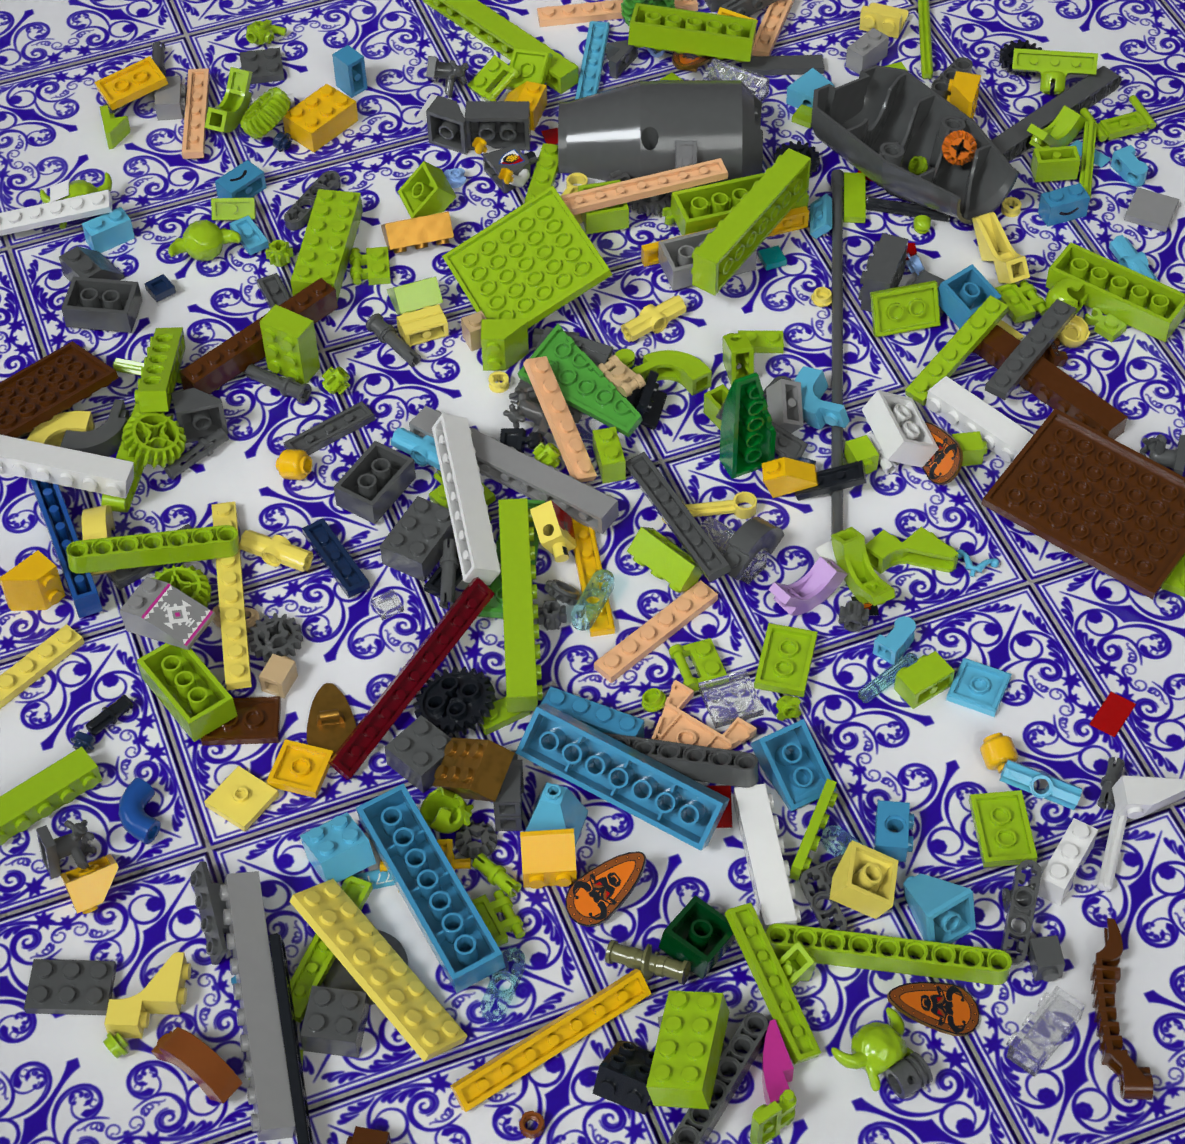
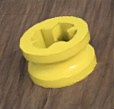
[1001,197,1022,217]
[488,371,509,393]

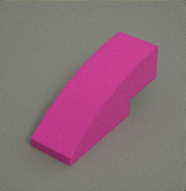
[762,1019,794,1105]

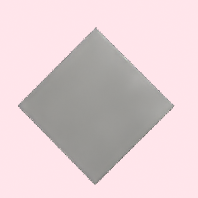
[1124,187,1179,232]

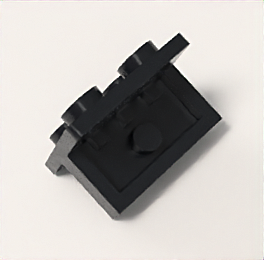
[620,370,667,430]

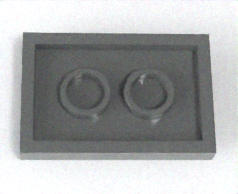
[24,959,117,1016]

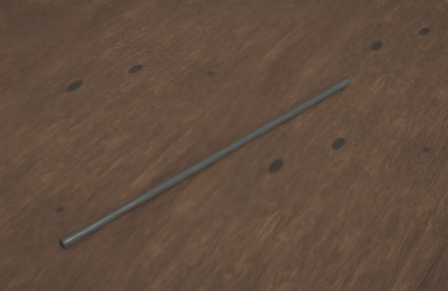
[830,169,844,541]

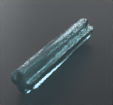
[858,653,918,703]

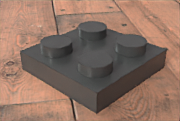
[240,48,285,84]

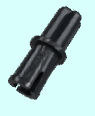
[86,695,133,736]

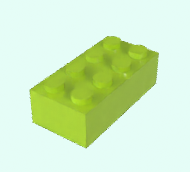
[137,643,237,742]
[646,990,730,1110]

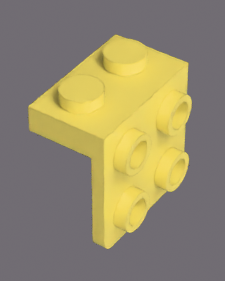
[859,3,909,38]

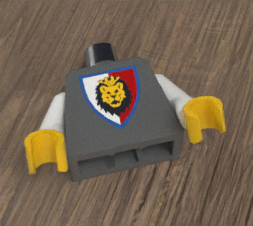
[472,137,537,194]

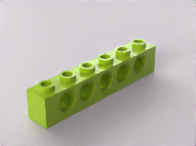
[134,327,185,412]

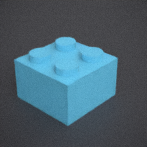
[300,812,376,883]

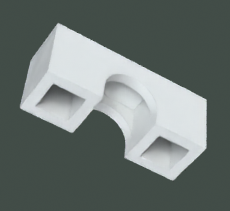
[1038,818,1098,906]

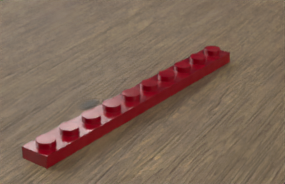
[328,577,495,780]

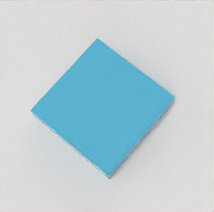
[946,658,1012,717]

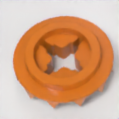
[942,130,977,165]

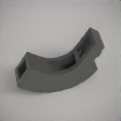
[60,399,129,457]
[723,517,784,580]

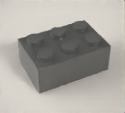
[465,101,531,151]
[858,233,909,312]
[61,276,142,333]
[334,441,416,524]
[380,496,455,582]

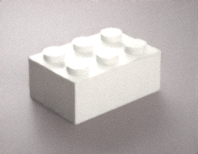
[862,390,939,468]

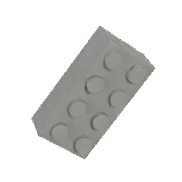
[658,228,757,290]

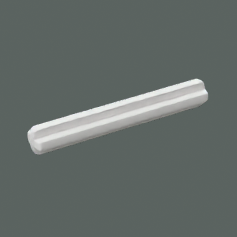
[1097,807,1127,892]

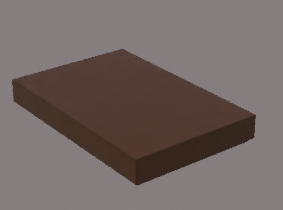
[201,696,281,746]

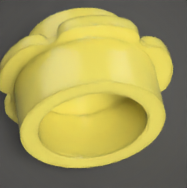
[811,287,832,307]

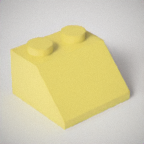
[829,840,899,919]

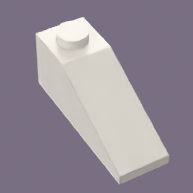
[1112,775,1185,819]

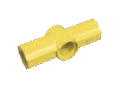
[621,295,686,342]
[239,530,314,572]

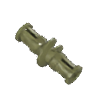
[605,940,691,985]

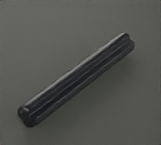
[866,197,951,222]

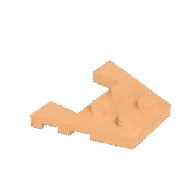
[651,680,757,750]

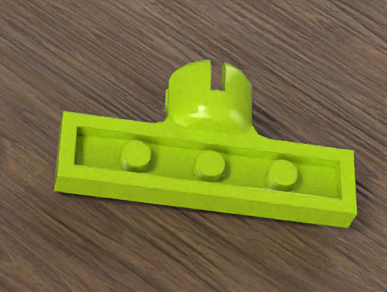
[1012,48,1098,95]

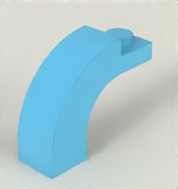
[795,366,850,430]

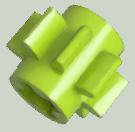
[265,240,294,267]
[322,366,350,395]
[532,442,561,468]

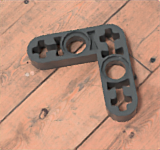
[800,854,848,931]

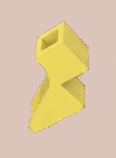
[972,212,1030,284]
[104,952,191,1039]

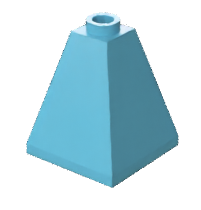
[525,782,588,847]
[903,873,976,944]

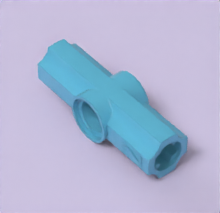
[1109,235,1159,282]
[391,427,440,470]
[999,759,1082,810]

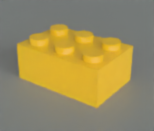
[282,84,358,152]

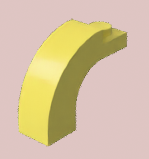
[27,411,95,447]
[81,505,116,576]

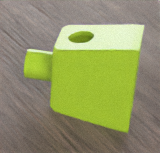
[722,332,754,385]

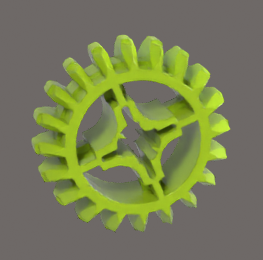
[240,87,291,139]
[121,412,186,469]
[151,563,212,607]

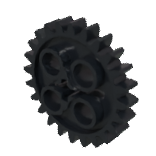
[413,666,496,738]

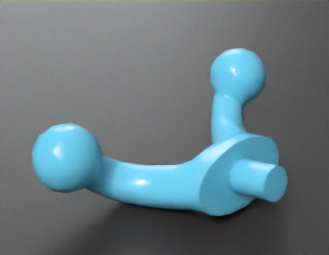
[957,549,999,577]

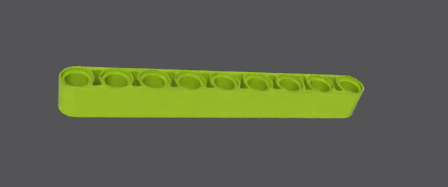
[766,923,1012,985]

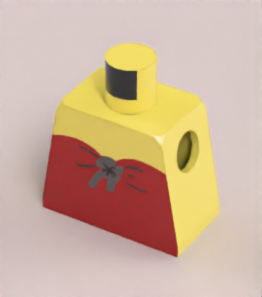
[530,500,577,562]

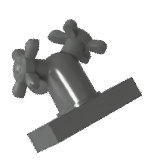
[426,56,469,98]
[503,386,549,437]
[1140,434,1185,476]
[36,820,97,879]

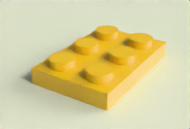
[94,56,168,111]

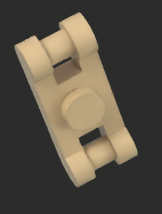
[597,355,646,398]

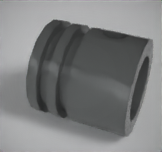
[885,1052,933,1099]

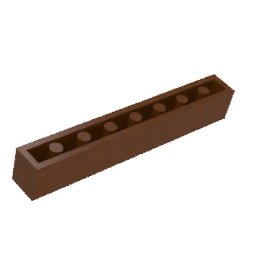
[179,278,338,394]
[973,325,1127,440]

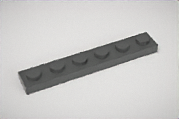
[985,299,1077,400]

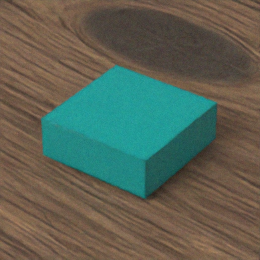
[758,245,787,271]

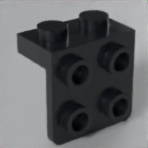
[592,1041,654,1115]

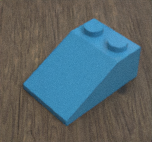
[750,719,836,812]

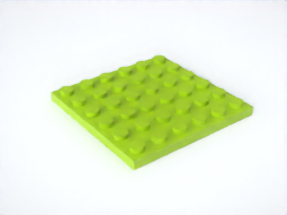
[442,186,613,328]

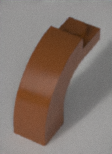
[151,1027,243,1104]

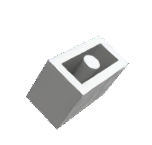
[845,28,889,75]
[155,76,187,121]
[766,379,803,433]

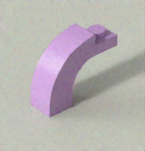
[768,556,848,616]

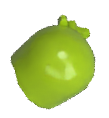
[1045,278,1089,314]
[420,787,474,833]

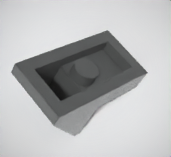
[606,40,638,79]

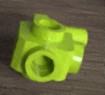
[246,19,287,45]

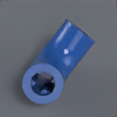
[118,778,161,844]

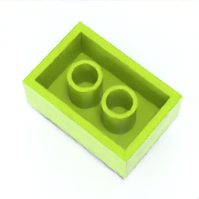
[260,304,320,384]

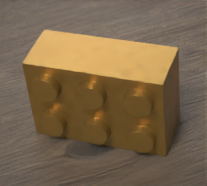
[432,738,515,802]

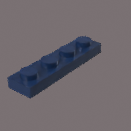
[302,518,370,598]

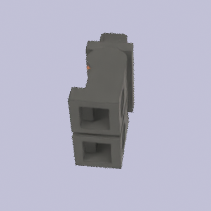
[493,751,524,831]

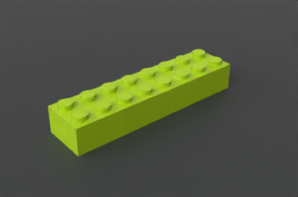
[691,148,811,296]

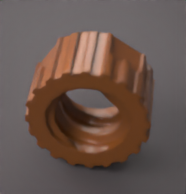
[519,1111,545,1139]

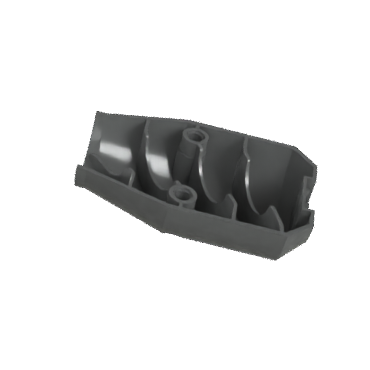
[812,65,1019,224]
[558,80,763,187]

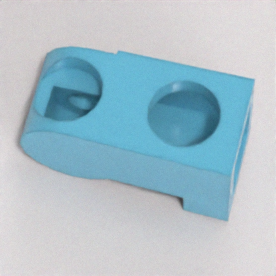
[1111,145,1148,187]
[873,616,916,665]

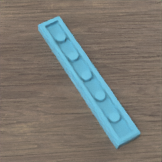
[575,21,610,100]

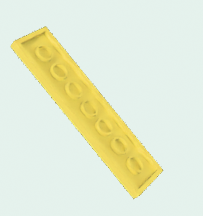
[289,879,467,1062]

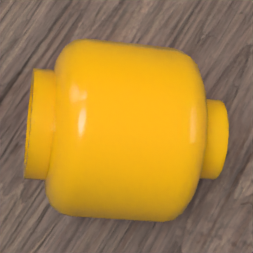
[276,449,313,480]
[980,733,1018,773]

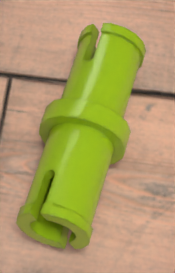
[472,853,522,898]

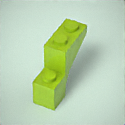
[866,526,959,574]

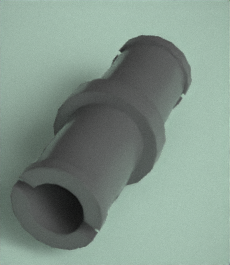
[1098,757,1125,810]

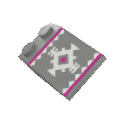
[119,577,216,650]

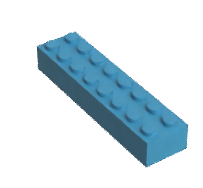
[515,703,730,851]
[356,783,505,993]

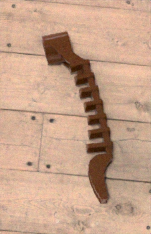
[1090,918,1153,1100]

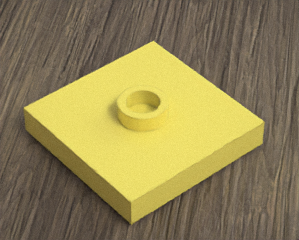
[204,766,279,832]

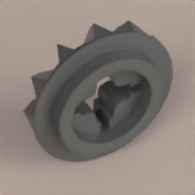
[544,580,582,605]
[455,820,497,859]

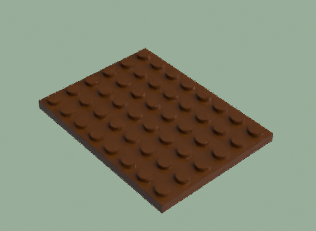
[981,408,1185,600]

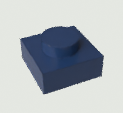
[144,274,176,302]

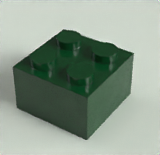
[658,895,735,979]

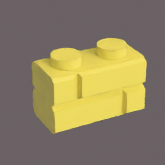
[396,304,449,347]

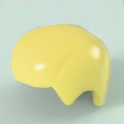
[1058,315,1090,348]

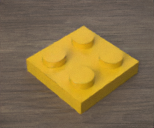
[267,739,334,798]

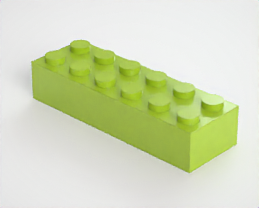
[628,3,757,62]
[670,173,809,235]
[290,189,363,301]
[1046,242,1185,342]

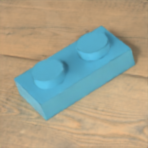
[810,194,832,239]
[229,215,269,255]

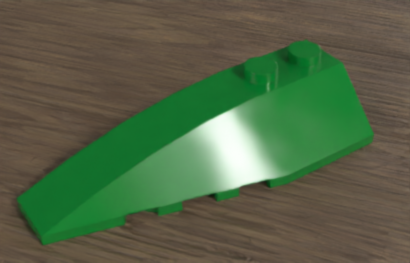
[719,372,776,479]

